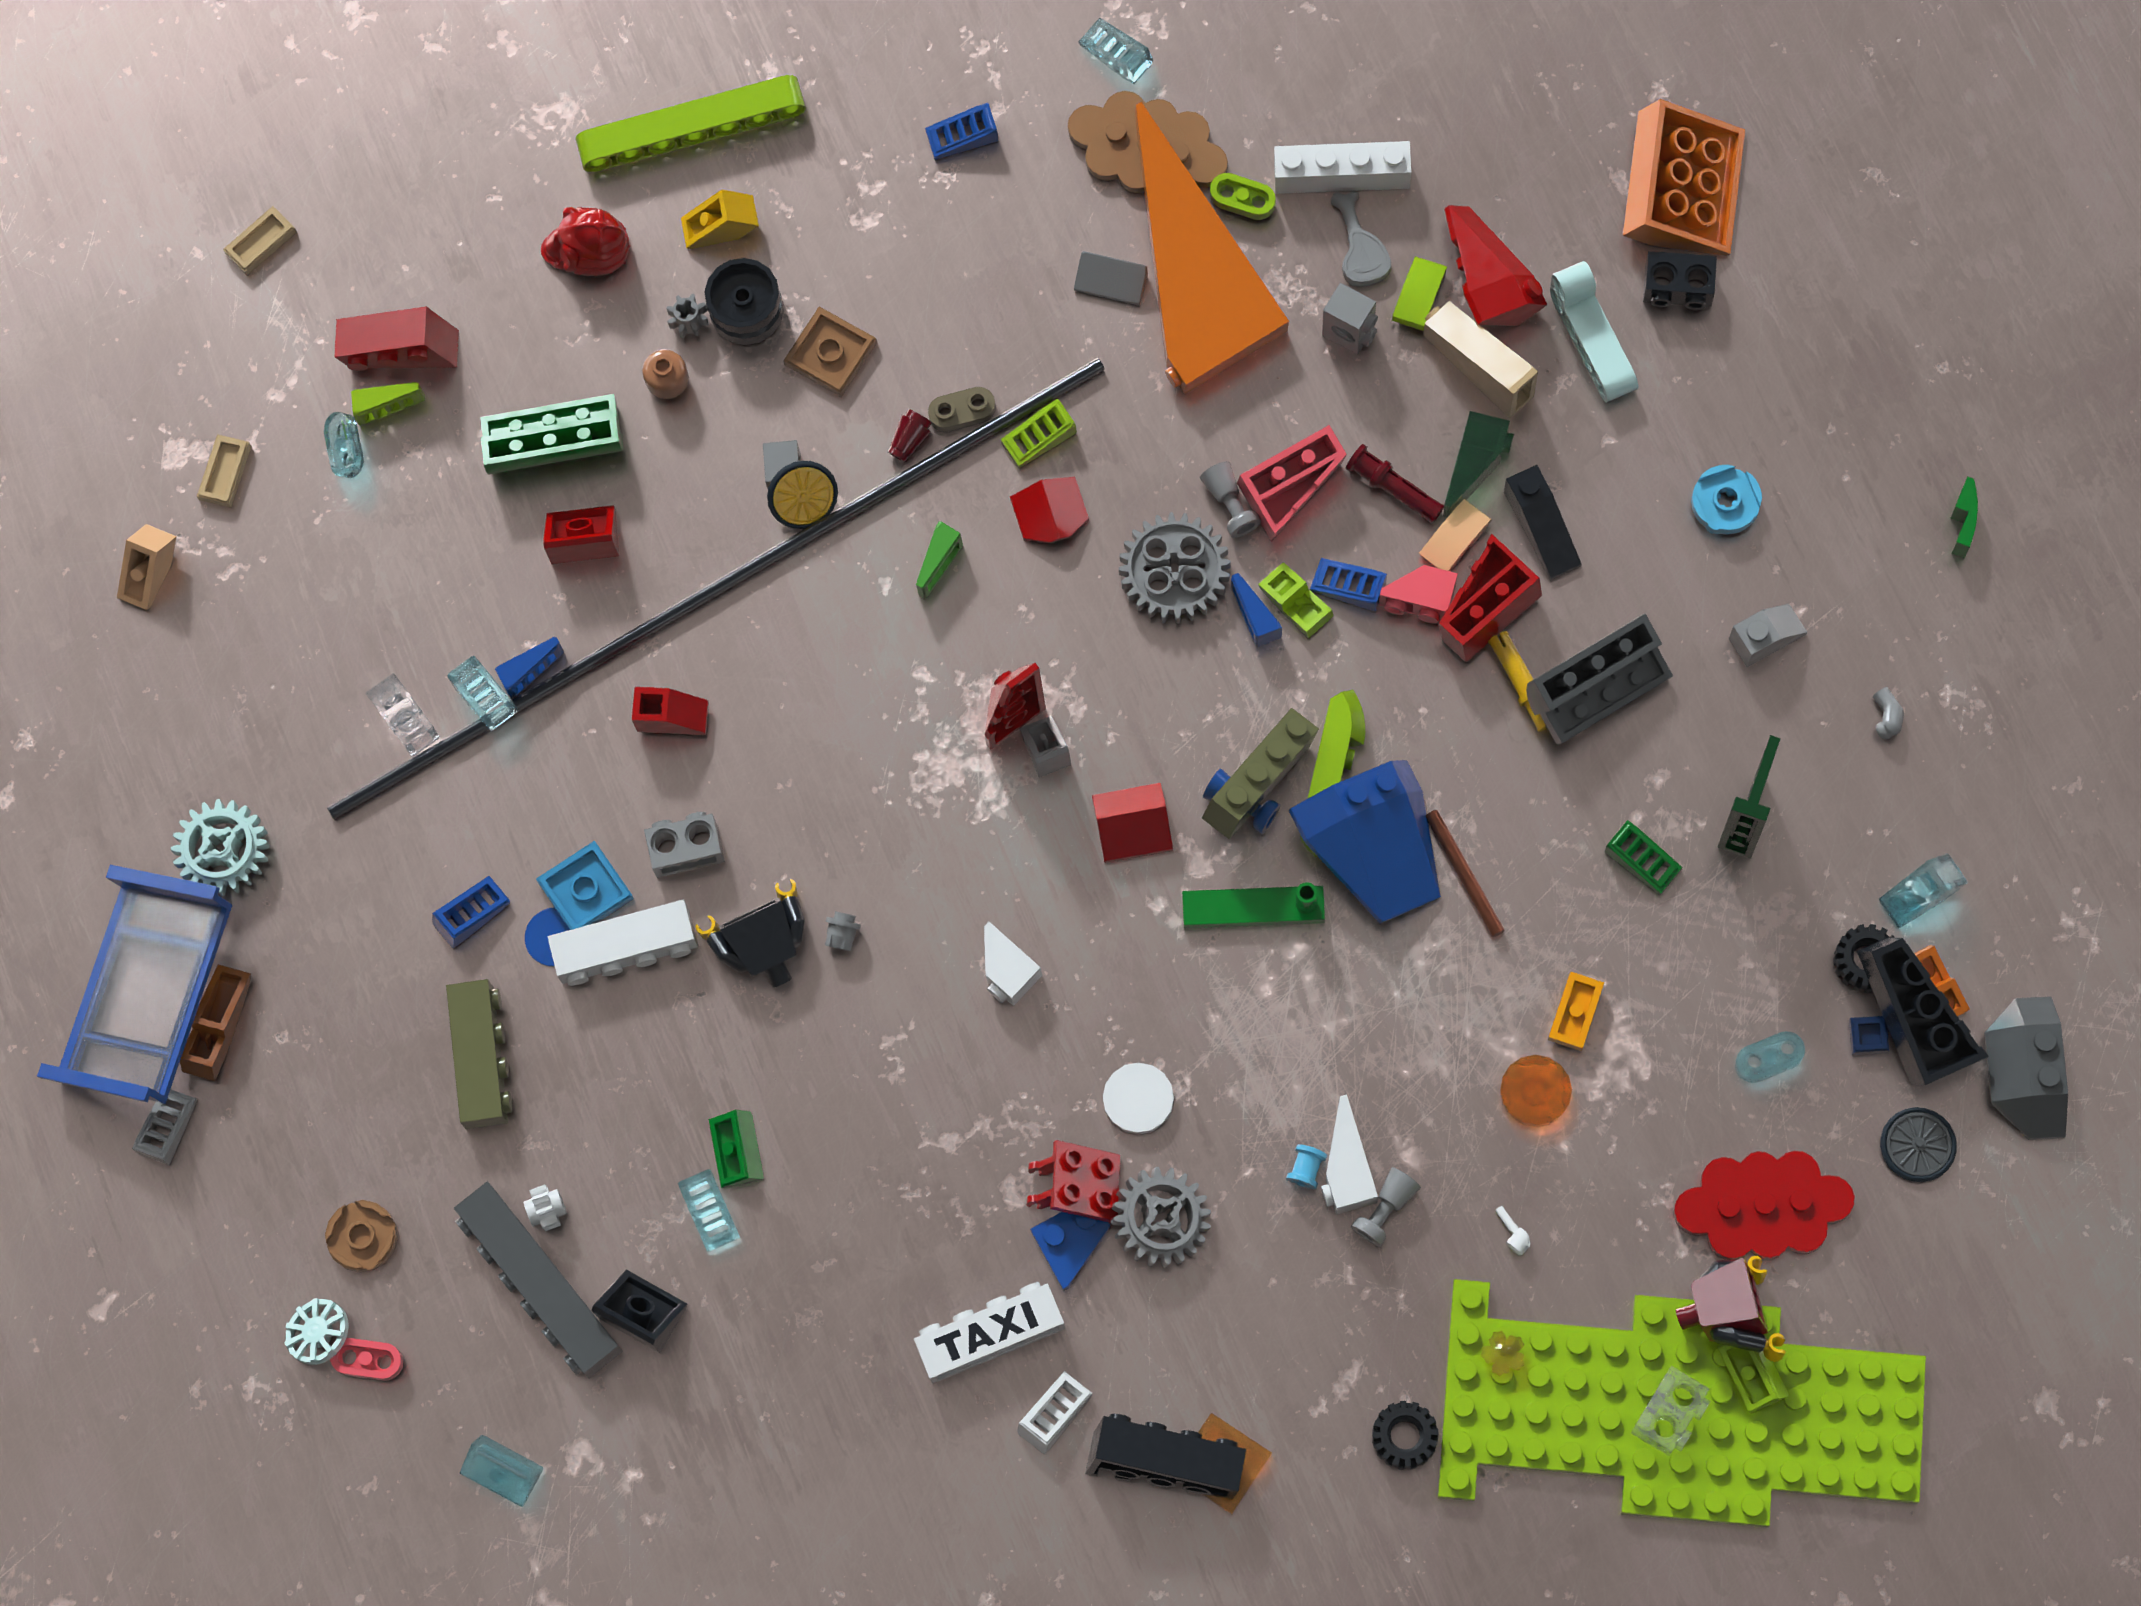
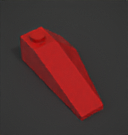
[1444,205,1547,326]

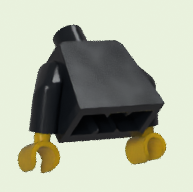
[695,879,805,988]

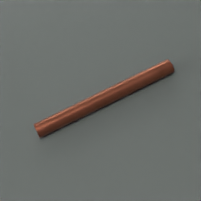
[1426,810,1505,937]

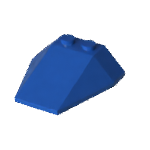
[1288,760,1441,924]

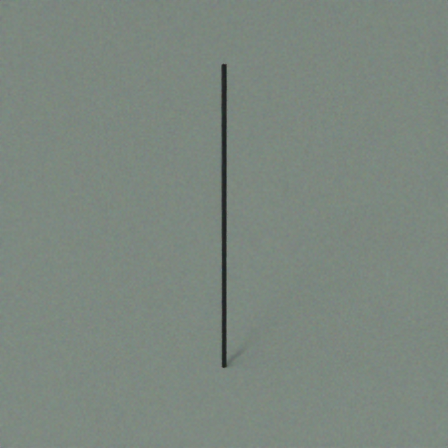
[327,358,1105,819]

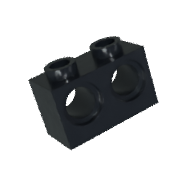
[1643,251,1717,310]

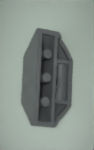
[1984,997,2068,1140]

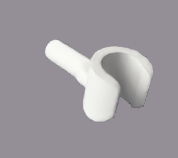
[1495,1206,1531,1256]

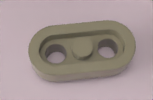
[928,387,996,432]

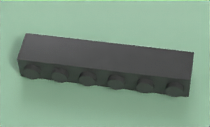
[454,1181,623,1378]

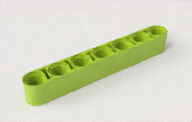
[575,75,806,172]

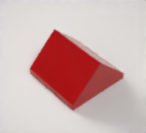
[543,505,619,564]
[1092,783,1173,863]

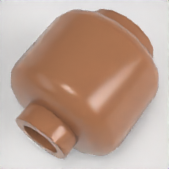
[642,349,689,399]

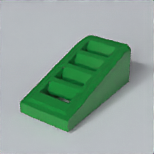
[1605,820,1683,895]

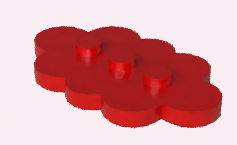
[1673,1151,1855,1260]

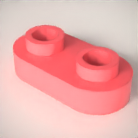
[330,1338,403,1381]

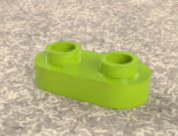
[1210,173,1276,220]

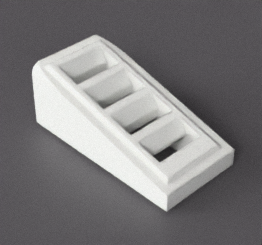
[1017,1371,1093,1454]

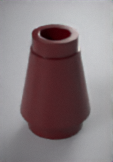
[888,409,932,462]

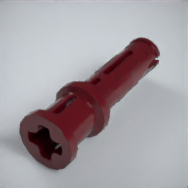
[1346,444,1445,524]

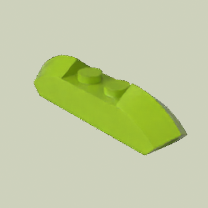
[1300,690,1365,858]

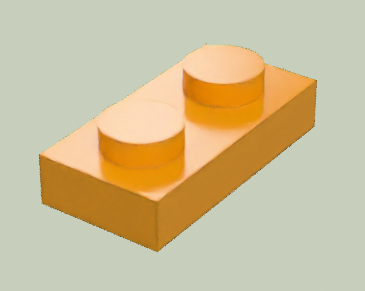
[1548,971,1604,1051]

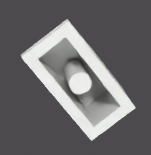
[984,921,1042,1006]

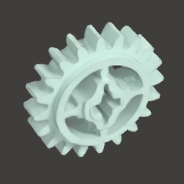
[171,799,270,896]

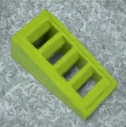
[351,382,425,425]
[1001,399,1077,469]

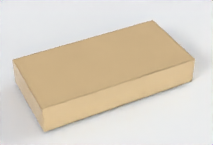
[223,206,297,276]
[197,434,251,508]

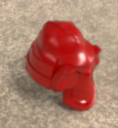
[541,207,630,277]

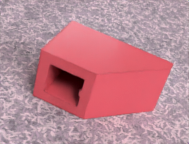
[1379,565,1458,623]

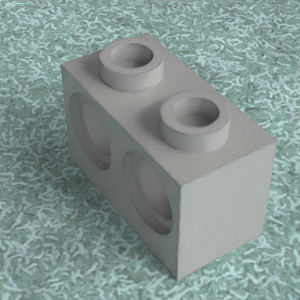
[644,812,725,878]

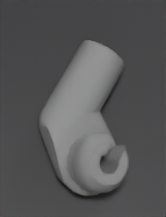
[1873,687,1904,739]

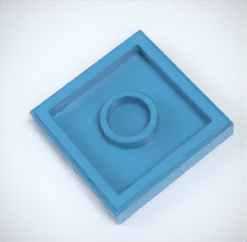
[536,841,634,930]

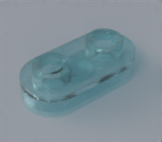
[324,412,364,478]
[1735,1031,1805,1083]

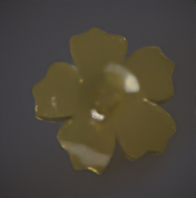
[1481,1331,1524,1376]

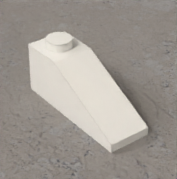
[1321,1094,1378,1215]

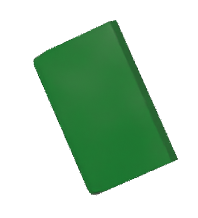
[708,1109,764,1188]

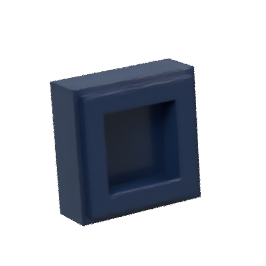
[1849,1016,1889,1055]

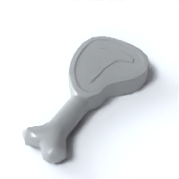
[1331,191,1391,287]

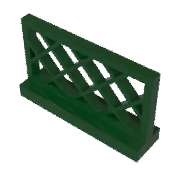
[1717,735,1781,859]

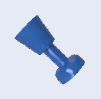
[1203,769,1280,834]

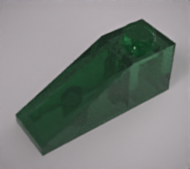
[1443,411,1514,518]

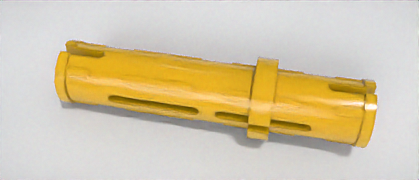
[1488,631,1546,732]

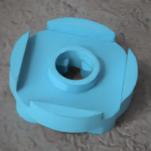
[1691,465,1762,535]

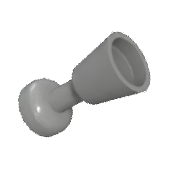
[1200,461,1261,538]
[1351,1167,1421,1247]

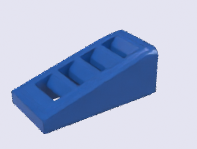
[925,103,999,160]
[1310,558,1387,612]
[1231,573,1282,647]
[495,637,564,699]
[432,876,510,948]

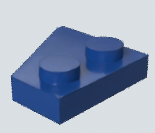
[1030,1212,1111,1291]

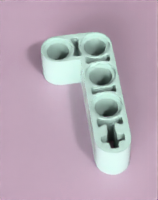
[1550,261,1639,403]

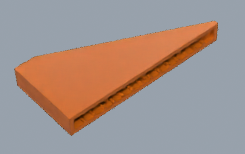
[1135,102,1289,394]

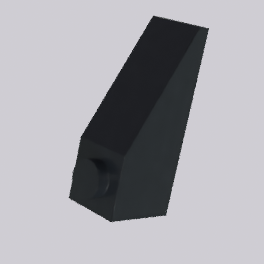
[1504,465,1582,581]

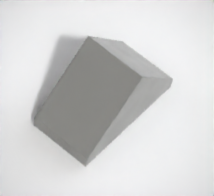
[1019,716,1071,778]

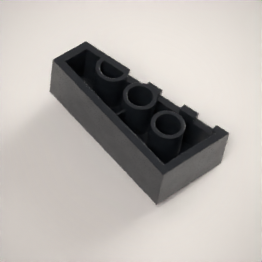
[1857,937,1989,1085]
[1085,1413,1246,1499]

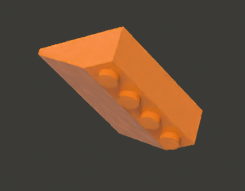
[1623,99,1745,256]

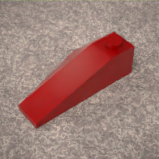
[984,663,1046,750]

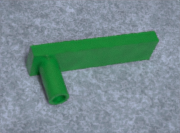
[1182,882,1325,929]

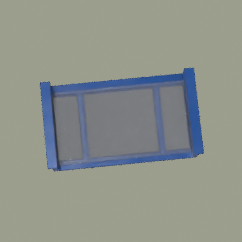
[37,864,232,1104]

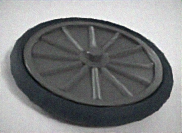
[1880,1107,1957,1182]

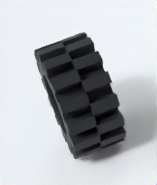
[1833,924,1895,993]
[1372,1401,1439,1470]

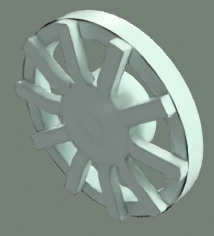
[284,1298,349,1365]

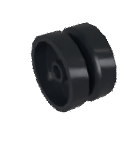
[704,258,784,345]

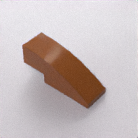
[180,964,251,1081]

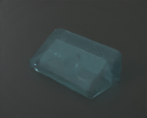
[460,1435,543,1507]

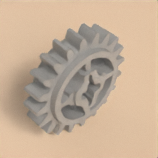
[1111,1167,1211,1268]

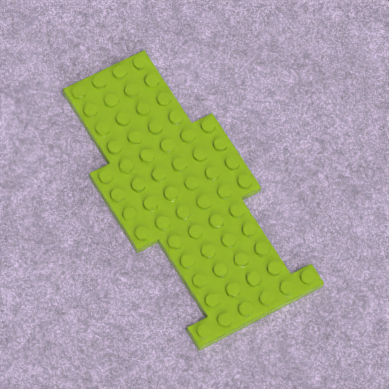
[1438,1279,1926,1527]

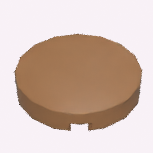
[325,1200,398,1272]

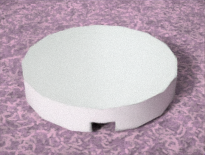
[1103,1063,1174,1135]

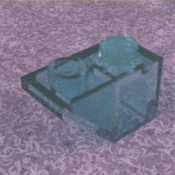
[1879,853,1968,928]

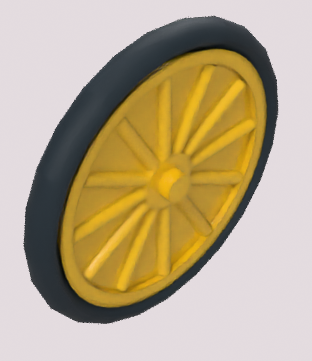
[767,461,838,529]

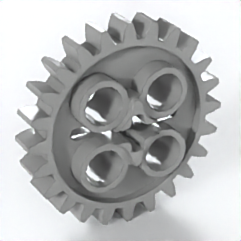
[1119,512,1231,623]

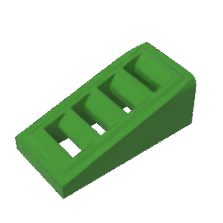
[916,521,963,599]

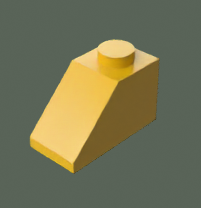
[681,190,759,249]

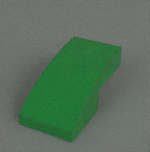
[1951,476,1978,558]

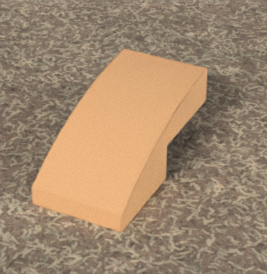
[1419,499,1492,572]

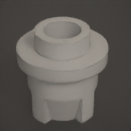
[825,911,861,951]

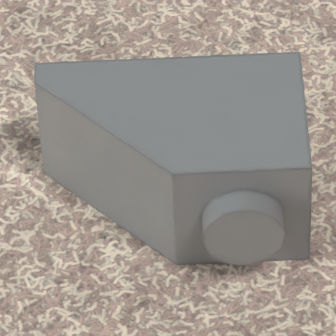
[1729,604,1807,667]

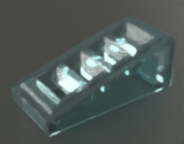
[1079,18,1154,84]
[447,656,519,732]
[677,1169,740,1252]

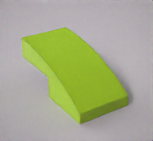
[1391,256,1447,331]
[1258,562,1334,638]

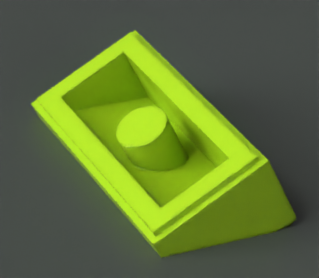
[1717,1345,1789,1414]

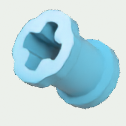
[1286,1144,1327,1189]

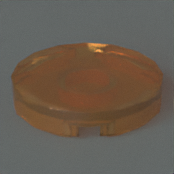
[1500,1055,1572,1127]

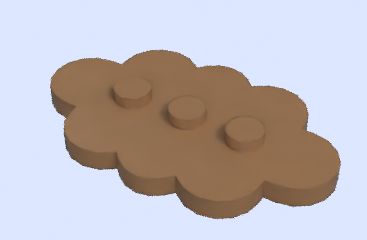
[1068,91,1228,193]

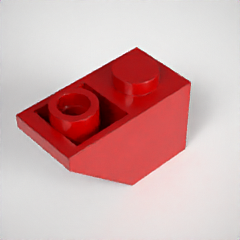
[632,687,709,735]

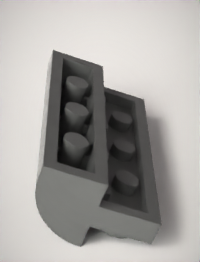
[1526,613,1673,744]

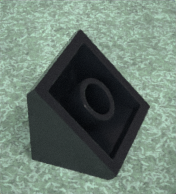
[591,1269,688,1353]

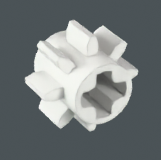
[524,1184,567,1231]

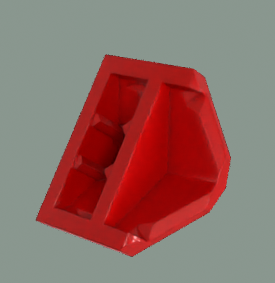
[1010,476,1089,543]

